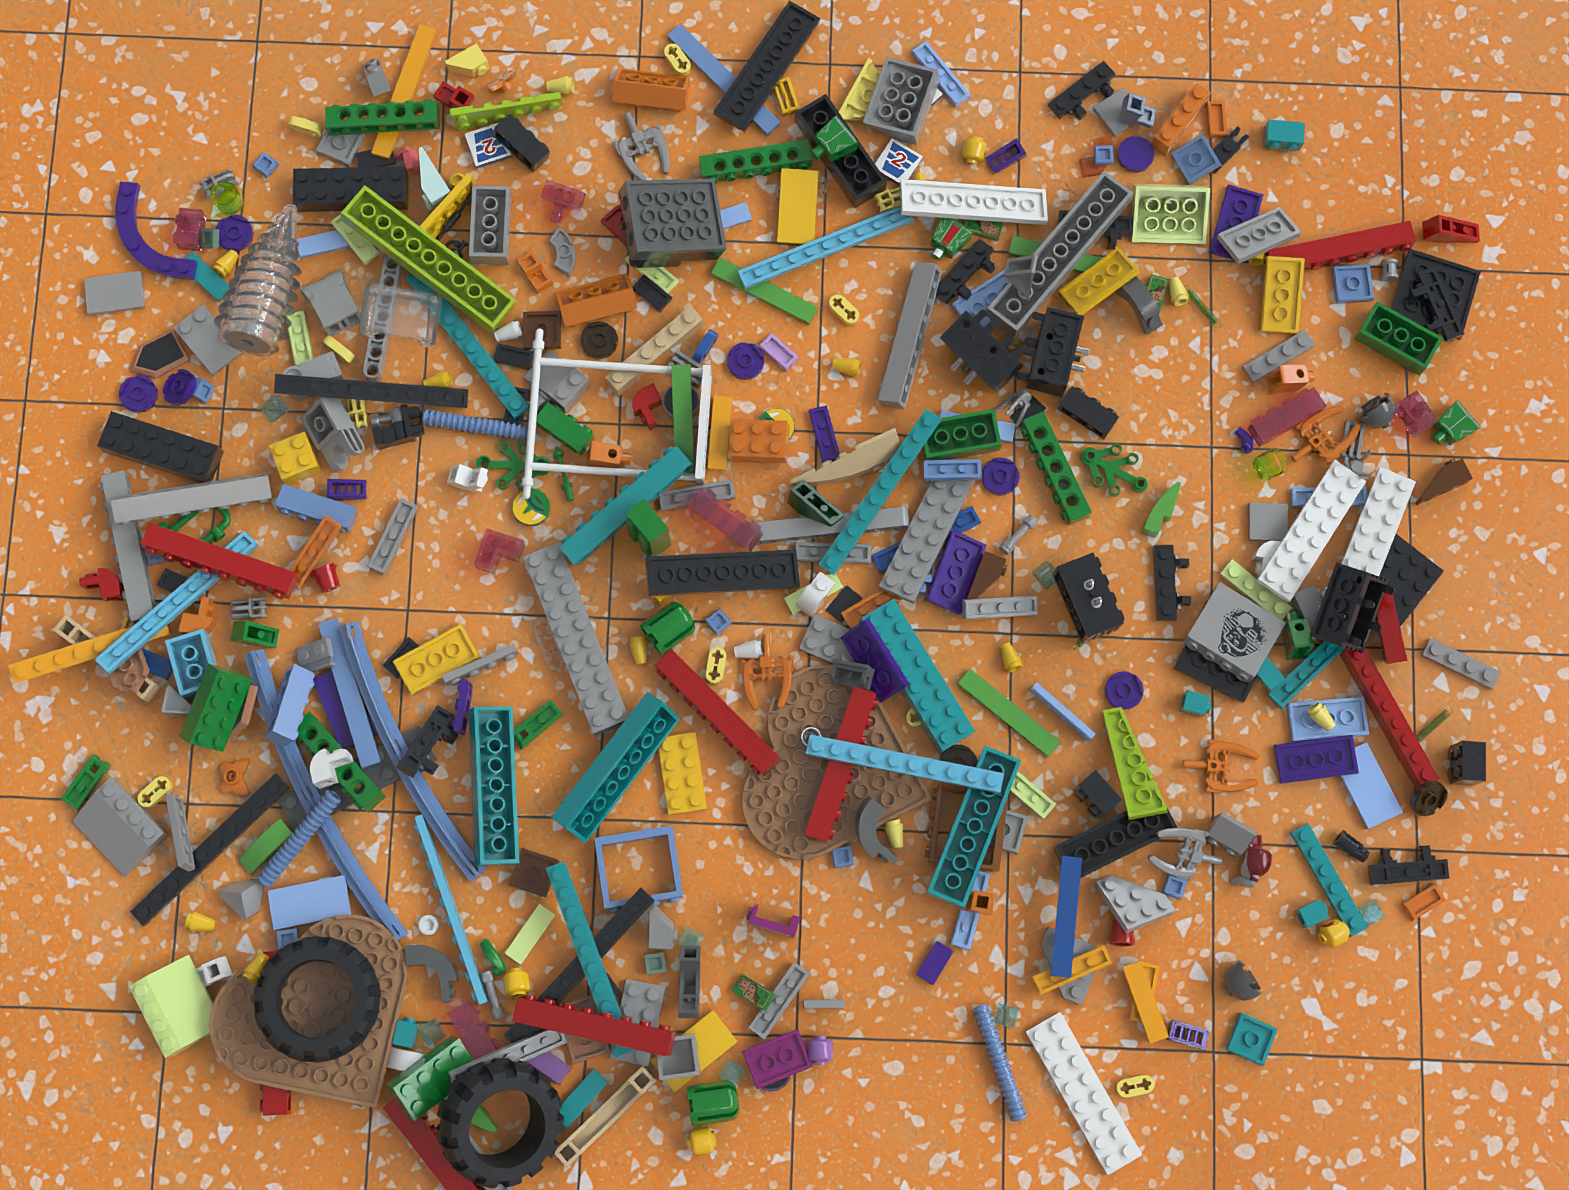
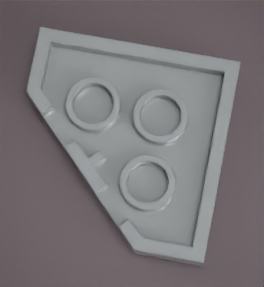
[1094,875,1176,933]
[1041,926,1098,1005]

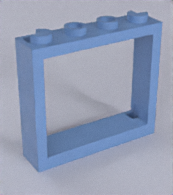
[594,826,684,913]

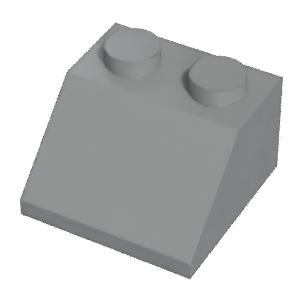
[1205,812,1257,857]

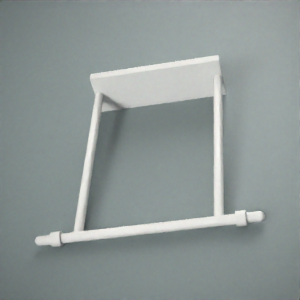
[522,328,712,499]

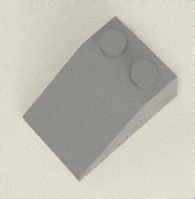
[173,305,243,376]
[523,350,590,413]

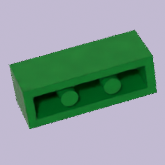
[536,402,594,457]

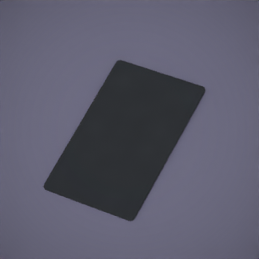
[1010,395,1046,427]
[826,585,862,623]

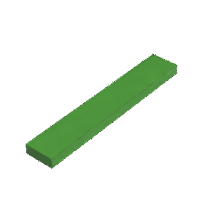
[1008,236,1102,273]
[711,257,818,325]
[671,364,695,473]
[957,669,1060,757]

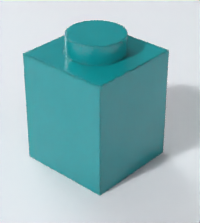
[1179,690,1212,717]
[1294,899,1329,928]
[392,1017,420,1048]

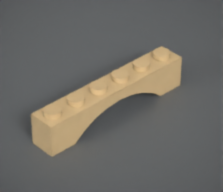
[605,306,703,397]
[53,615,161,703]
[554,1066,657,1167]

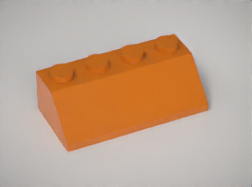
[612,68,690,112]
[555,273,637,327]

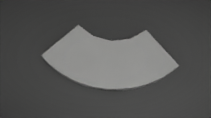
[549,226,576,277]

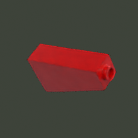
[1375,593,1408,664]

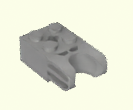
[301,397,364,471]

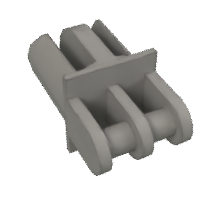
[199,168,239,200]
[230,598,267,620]

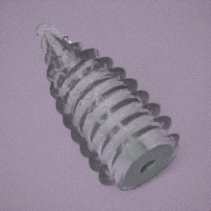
[214,204,302,356]

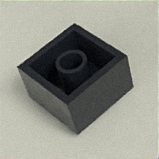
[1447,741,1486,786]
[1073,770,1122,819]

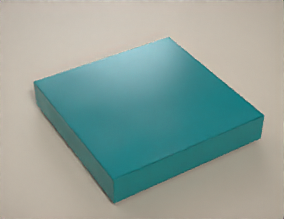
[1225,1013,1278,1066]

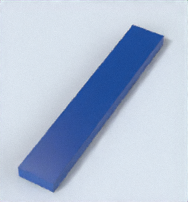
[871,506,981,574]
[1051,856,1082,978]

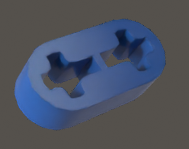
[692,329,719,364]

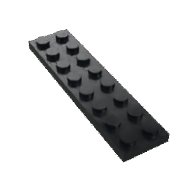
[713,0,820,133]
[645,550,800,596]

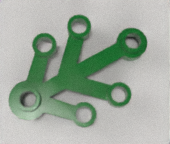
[476,441,550,491]
[1081,443,1148,497]

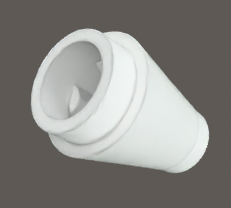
[494,321,523,342]
[734,639,763,658]

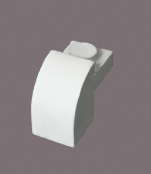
[447,464,488,492]
[1252,541,1281,578]
[796,572,836,617]
[310,748,353,789]
[197,956,233,987]
[387,1047,426,1071]

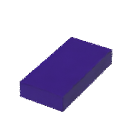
[916,941,954,985]

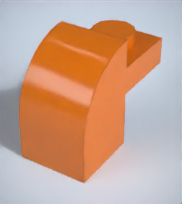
[179,596,217,635]
[954,890,996,915]

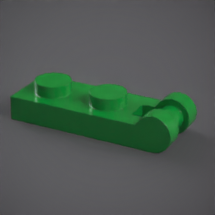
[514,699,563,750]
[61,754,111,811]

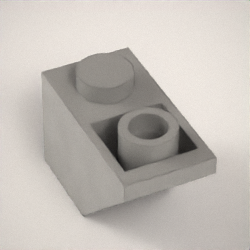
[362,59,391,96]

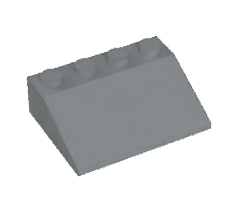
[863,57,940,145]
[72,777,169,877]

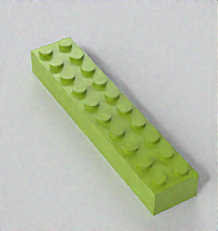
[341,185,516,334]

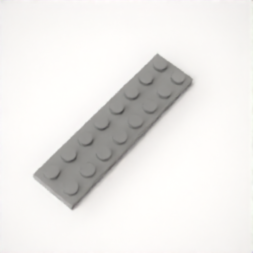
[879,459,975,604]

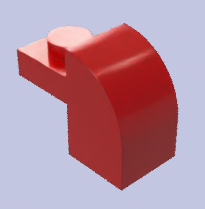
[433,81,475,111]
[632,383,662,430]
[79,568,124,602]

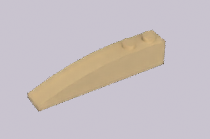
[791,428,901,488]

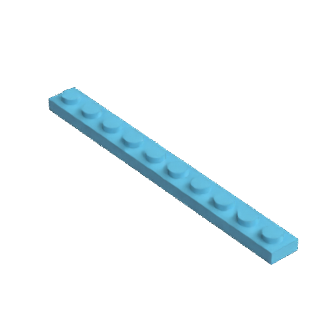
[737,206,914,290]
[95,531,258,675]
[806,735,1004,794]
[413,815,489,1005]

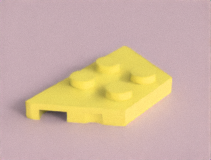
[839,58,881,121]

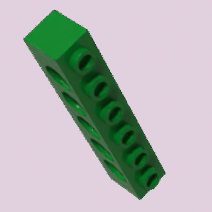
[325,100,440,136]
[699,139,812,184]
[1020,411,1092,525]
[297,711,386,813]

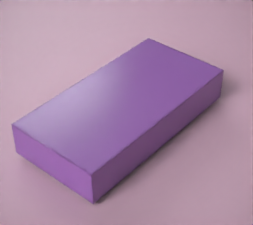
[527,1051,572,1084]

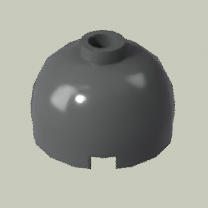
[1357,393,1396,429]
[1224,960,1262,1001]

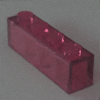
[1247,387,1326,447]
[687,487,763,552]
[447,1001,501,1060]

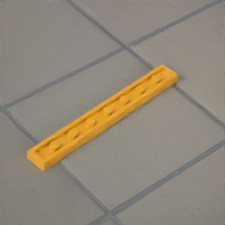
[371,24,437,160]

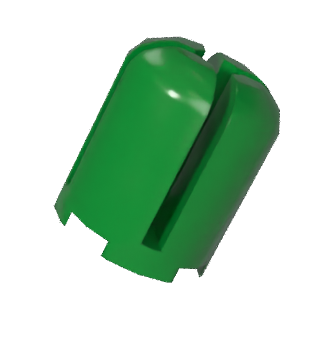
[640,602,695,655]
[687,1080,739,1126]

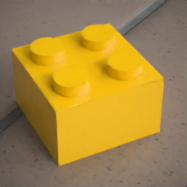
[269,432,322,485]

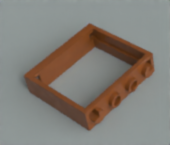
[925,783,1008,872]

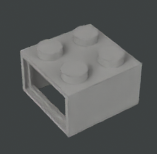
[656,1034,701,1080]

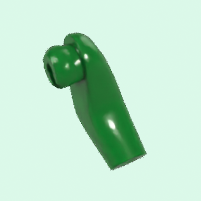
[480,939,506,976]

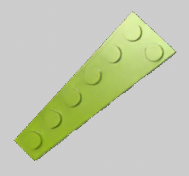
[450,92,563,131]
[1102,707,1167,820]

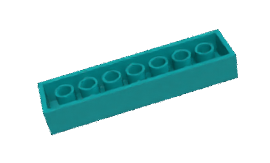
[559,446,694,565]
[858,599,975,753]
[551,692,680,844]
[469,706,519,867]
[926,746,1022,909]

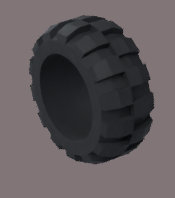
[253,936,381,1063]
[436,1058,564,1189]

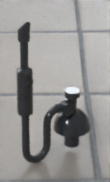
[436,191,472,259]

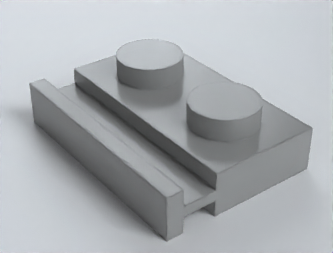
[296,638,335,673]

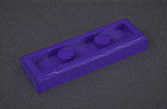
[808,405,840,463]

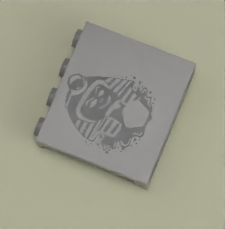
[1183,582,1286,683]

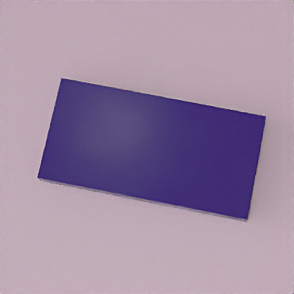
[1208,184,1264,263]
[925,530,986,615]
[840,618,910,703]
[313,671,378,749]
[1274,735,1359,784]

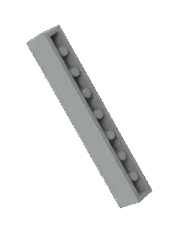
[878,262,942,409]
[100,470,156,624]
[110,472,272,525]

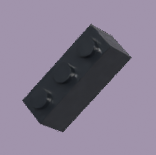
[493,114,550,173]
[1057,386,1119,440]

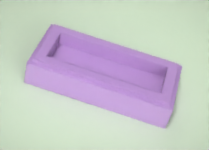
[759,333,799,372]

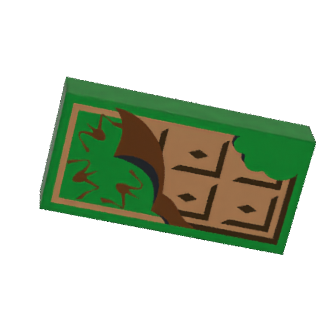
[964,219,1003,241]
[1147,274,1169,314]
[732,974,776,1012]

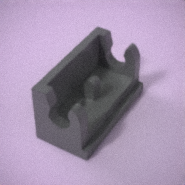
[829,659,875,690]

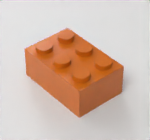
[728,419,790,463]

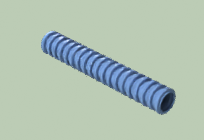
[422,409,528,442]
[257,790,341,887]
[972,1004,1028,1122]

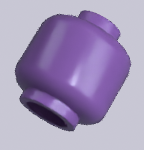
[807,1036,833,1064]

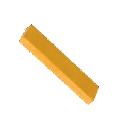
[708,396,732,471]
[1031,945,1112,995]
[1122,961,1169,1044]

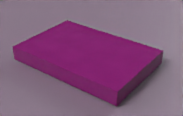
[742,1029,813,1089]

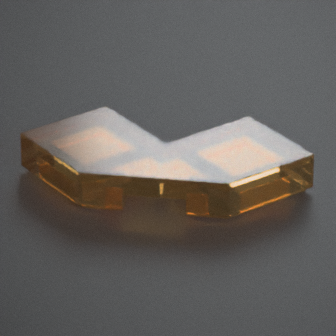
[1079,135,1116,178]

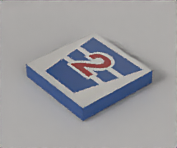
[465,122,512,169]
[875,138,923,186]

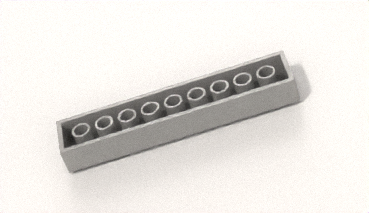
[986,171,1133,338]
[523,542,628,736]

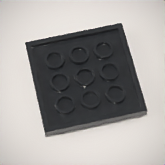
[1391,249,1481,340]
[1379,534,1444,627]
[1173,600,1257,703]

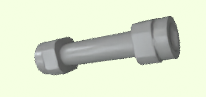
[999,514,1038,555]
[480,970,505,1020]

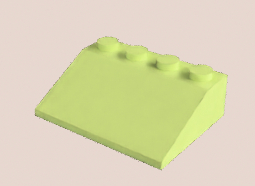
[1131,184,1210,244]
[129,955,213,1058]

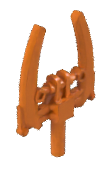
[1291,406,1361,465]
[741,634,793,710]
[1182,739,1260,793]

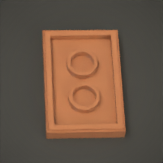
[561,994,611,1064]

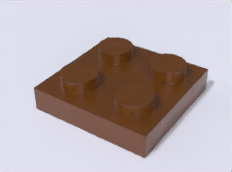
[523,311,561,350]
[509,848,560,898]

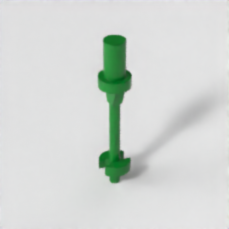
[553,447,574,502]

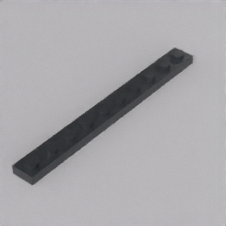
[274,374,468,408]
[130,773,290,926]
[504,887,655,1043]

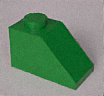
[230,621,279,648]

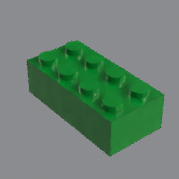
[1354,301,1443,375]
[923,409,1002,460]
[625,498,671,557]
[179,663,252,752]
[386,1035,473,1121]

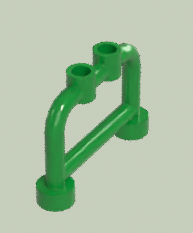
[157,507,231,543]

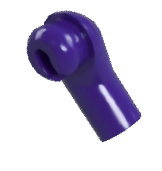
[1234,427,1253,454]

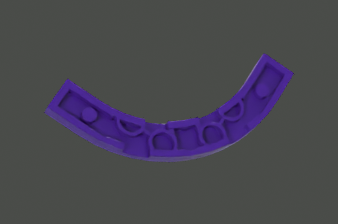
[115,182,198,280]

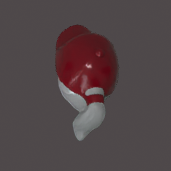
[1230,835,1272,888]

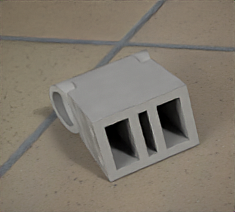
[299,269,364,337]
[284,351,343,401]

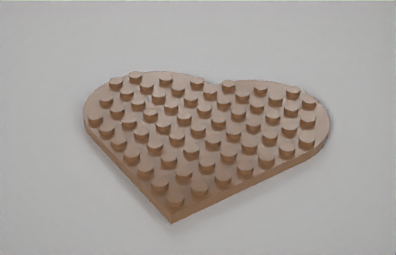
[742,665,932,860]
[209,914,408,1109]

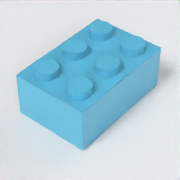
[165,629,218,699]

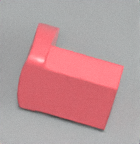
[394,146,420,175]

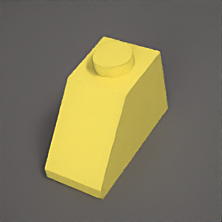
[445,43,490,77]

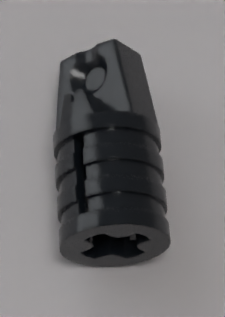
[1333,830,1370,863]

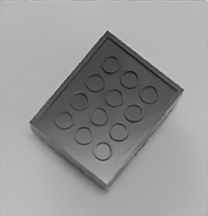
[618,178,727,268]

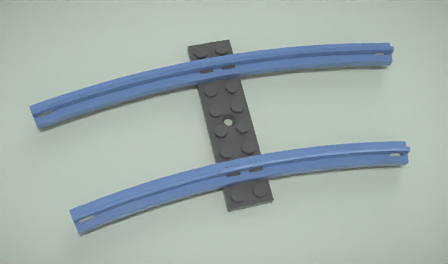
[244,621,487,941]

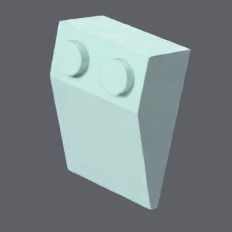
[419,147,450,212]

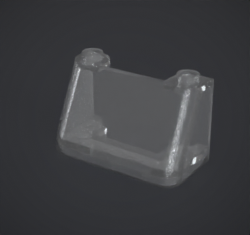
[359,283,443,347]

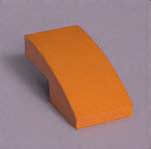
[517,251,553,293]

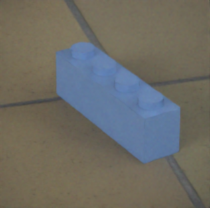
[275,484,358,533]
[264,664,315,746]

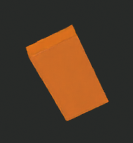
[1205,101,1228,138]
[1401,883,1446,921]

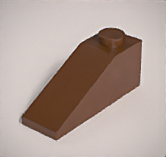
[1415,459,1473,505]
[967,551,1008,599]

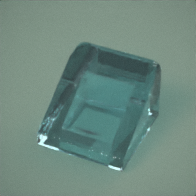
[261,395,290,423]
[1032,561,1056,590]
[994,1003,1019,1028]
[418,1019,446,1046]

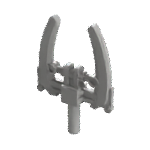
[614,112,670,180]
[1148,828,1222,881]

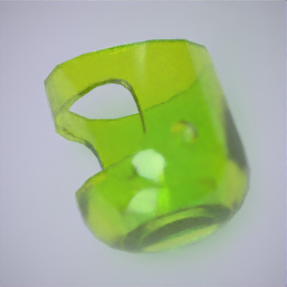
[211,182,243,215]
[1253,448,1288,481]

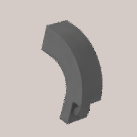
[1115,276,1163,335]
[855,795,898,864]
[405,945,459,1003]
[678,945,701,1019]

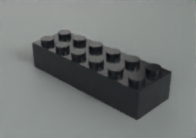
[795,94,887,208]
[293,166,409,212]
[97,411,224,483]
[1053,808,1178,878]

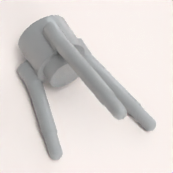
[995,388,1032,428]
[1344,449,1373,478]

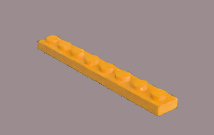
[8,626,170,684]

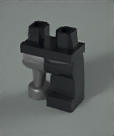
[370,404,425,450]

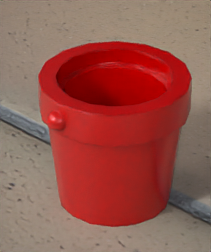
[310,563,340,593]
[1109,919,1135,947]

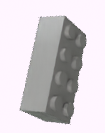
[469,185,512,265]

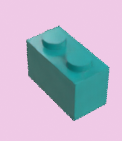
[1263,119,1305,152]

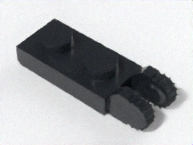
[1213,126,1250,174]

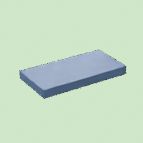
[951,270,1010,327]
[1286,696,1369,742]
[1340,742,1403,829]
[268,875,351,930]

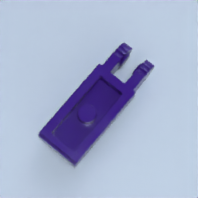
[452,679,473,735]

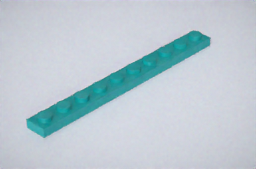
[405,273,530,420]
[818,409,942,576]
[546,861,635,1058]

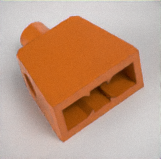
[1266,364,1315,395]
[587,441,631,468]

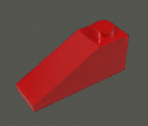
[1422,215,1480,243]

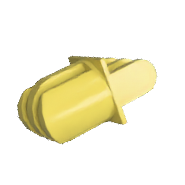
[874,187,901,214]
[345,399,368,429]

